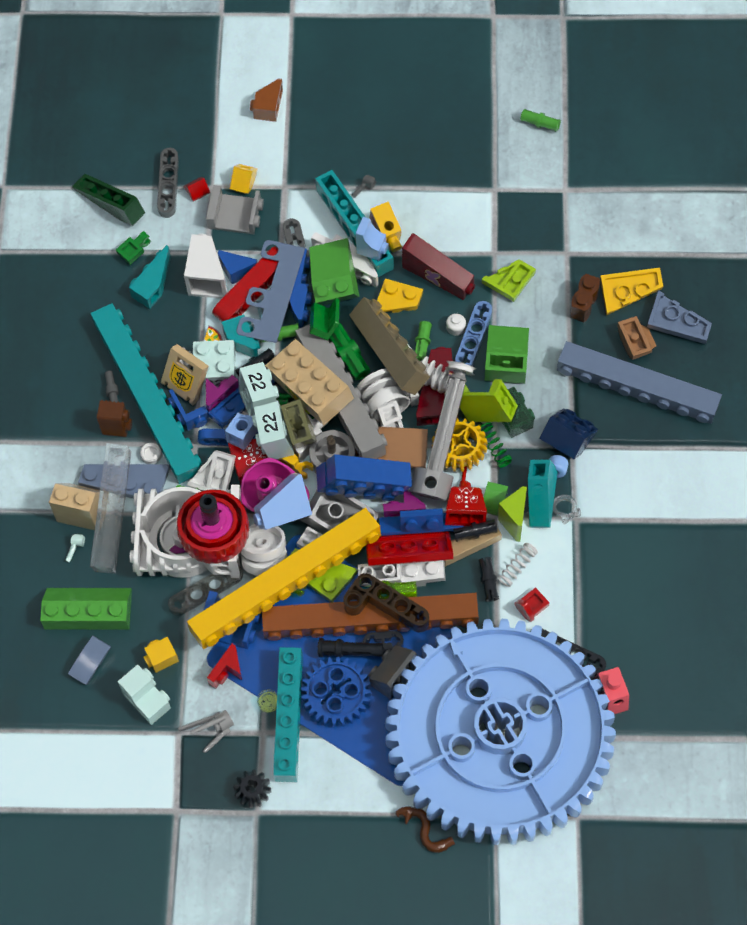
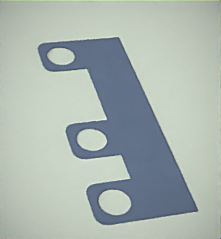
[237,240,305,343]

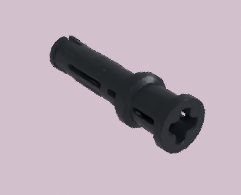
[318,638,385,658]

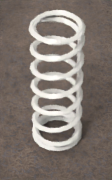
[498,542,538,587]

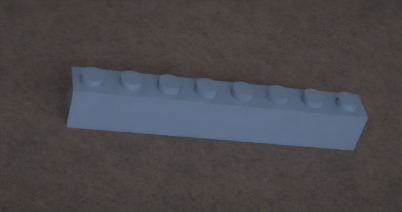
[557,341,722,424]

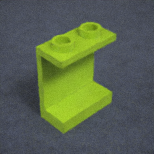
[459,379,518,422]

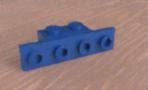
[379,508,464,536]

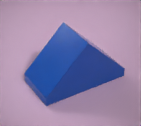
[218,250,257,284]

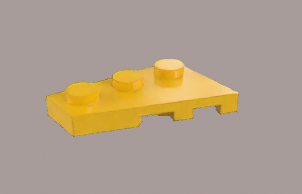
[600,268,663,316]

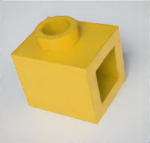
[143,636,179,673]

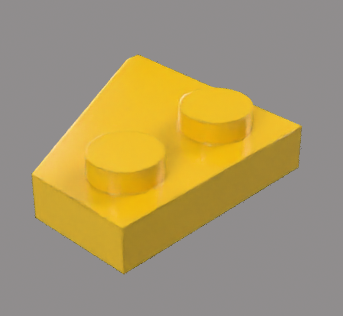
[377,279,423,313]

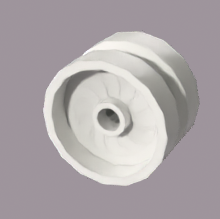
[240,524,287,576]

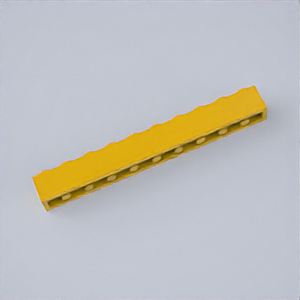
[187,508,381,650]

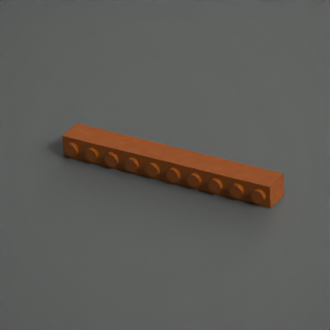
[262,593,479,641]

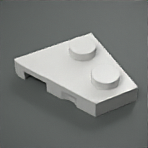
[187,450,236,490]

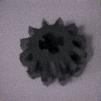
[233,769,271,808]

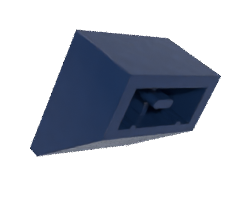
[539,408,598,460]

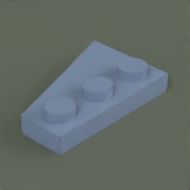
[647,290,712,344]

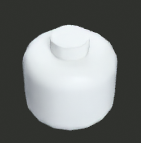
[446,314,466,336]

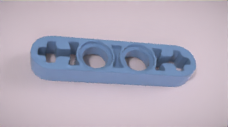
[455,301,492,366]

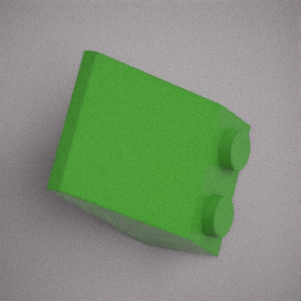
[309,238,360,305]

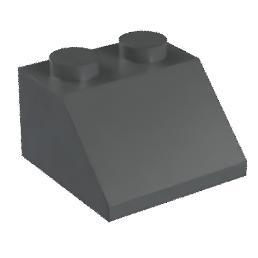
[369,645,416,700]

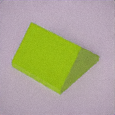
[498,487,527,542]

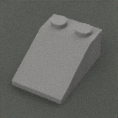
[301,490,379,534]

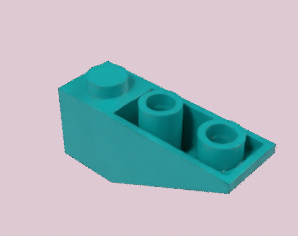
[129,245,171,309]
[528,460,558,528]

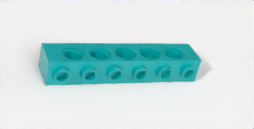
[315,170,394,277]
[273,647,303,782]

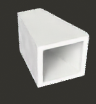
[184,234,227,299]

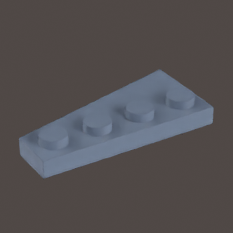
[78,464,170,499]

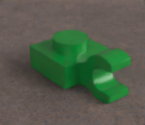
[116,231,151,265]

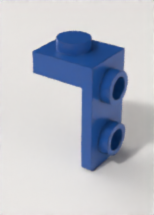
[167,389,210,431]

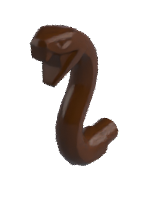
[395,806,455,853]

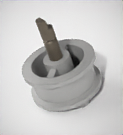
[309,430,356,473]

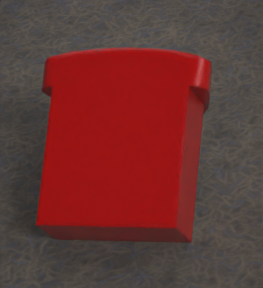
[514,587,550,622]

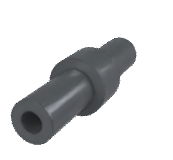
[105,371,119,403]

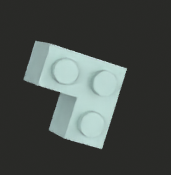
[118,665,171,725]

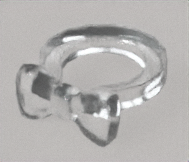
[553,495,581,525]

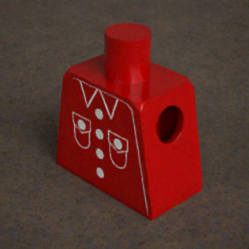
[228,439,268,485]
[445,481,487,526]

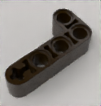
[343,573,429,633]

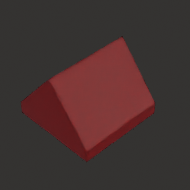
[184,177,210,202]

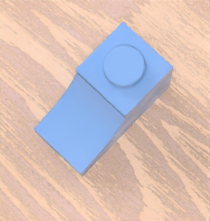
[356,217,389,261]

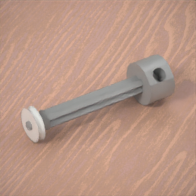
[409,361,476,502]

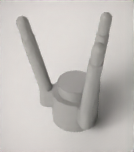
[178,710,234,753]

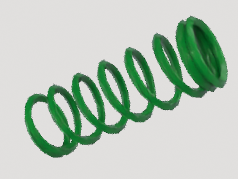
[480,422,512,468]

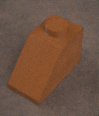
[250,79,283,122]

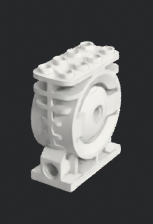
[130,485,243,579]

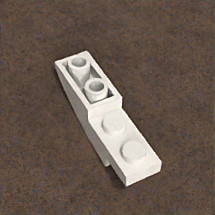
[311,232,378,288]
[358,560,446,588]

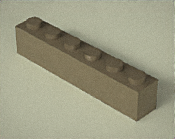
[349,297,430,395]

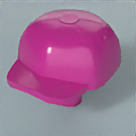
[241,458,310,513]

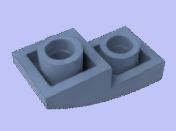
[68,635,111,685]

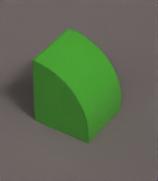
[484,481,508,516]

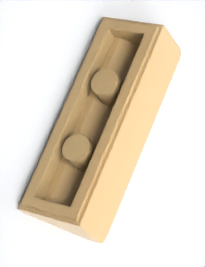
[444,528,502,567]

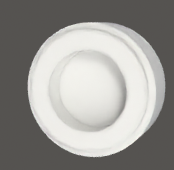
[140,443,162,464]

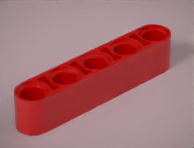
[212,246,279,322]

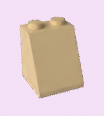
[49,483,109,531]

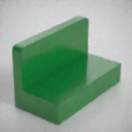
[310,298,340,341]

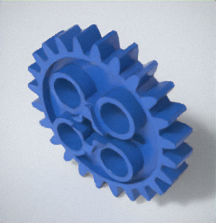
[301,656,372,727]

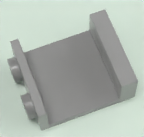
[206,185,264,234]

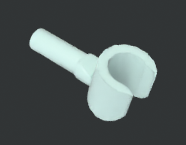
[65,534,85,563]

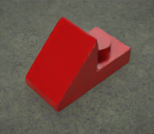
[207,643,242,689]

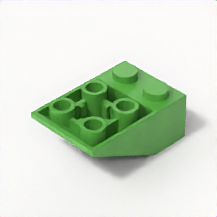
[484,325,529,384]

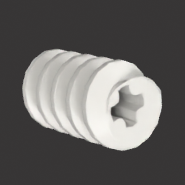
[421,356,450,394]

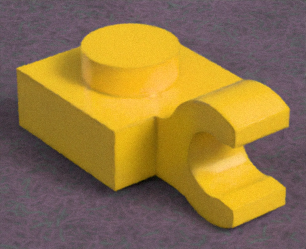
[278,454,314,479]

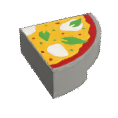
[203,326,223,341]

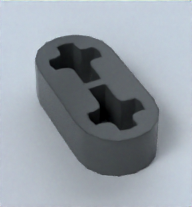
[283,218,305,248]

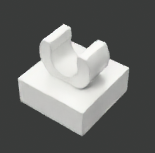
[297,526,323,548]

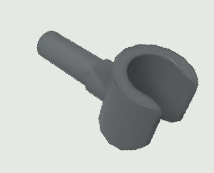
[352,175,376,198]

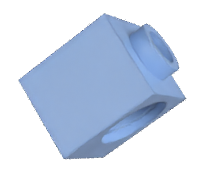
[225,413,257,450]

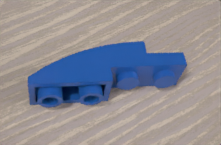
[289,248,312,328]

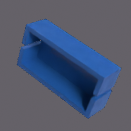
[316,454,412,501]

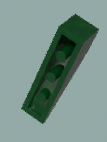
[72,174,145,226]

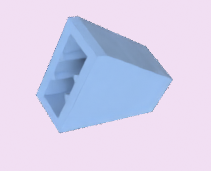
[253,473,312,530]

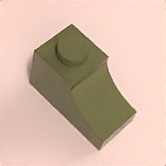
[281,399,317,448]

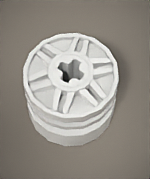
[357,369,410,422]

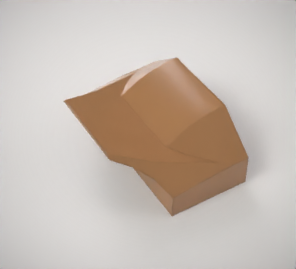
[617,316,656,360]

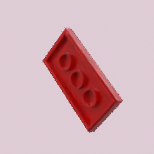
[366,531,453,566]

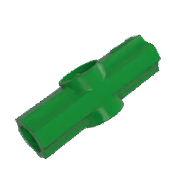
[329,323,370,381]

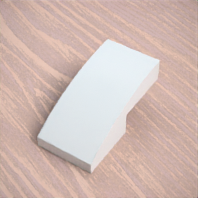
[377,399,404,428]

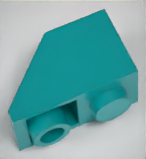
[221,315,260,357]

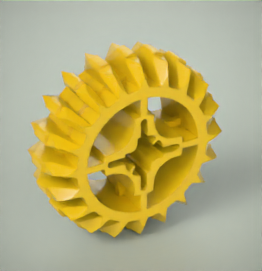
[432,418,488,472]

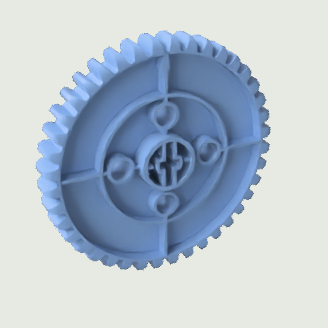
[385,619,616,845]

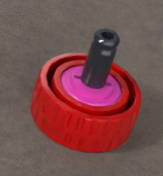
[176,489,249,564]

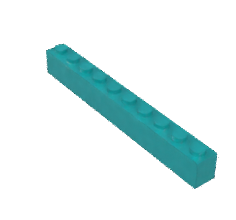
[91,303,202,484]

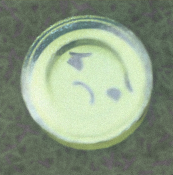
[257,689,277,713]

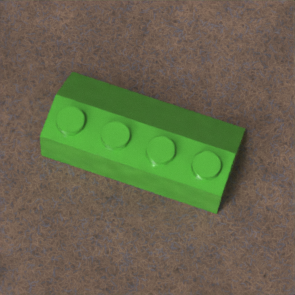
[40,588,132,630]

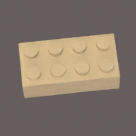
[265,339,354,426]

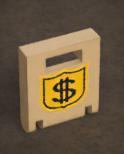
[161,344,209,405]

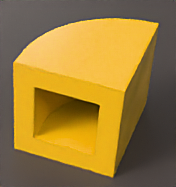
[230,164,257,194]

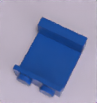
[203,591,262,649]

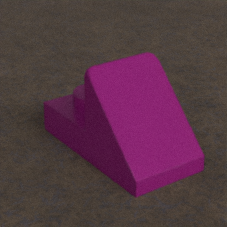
[206,375,239,412]
[383,490,426,517]

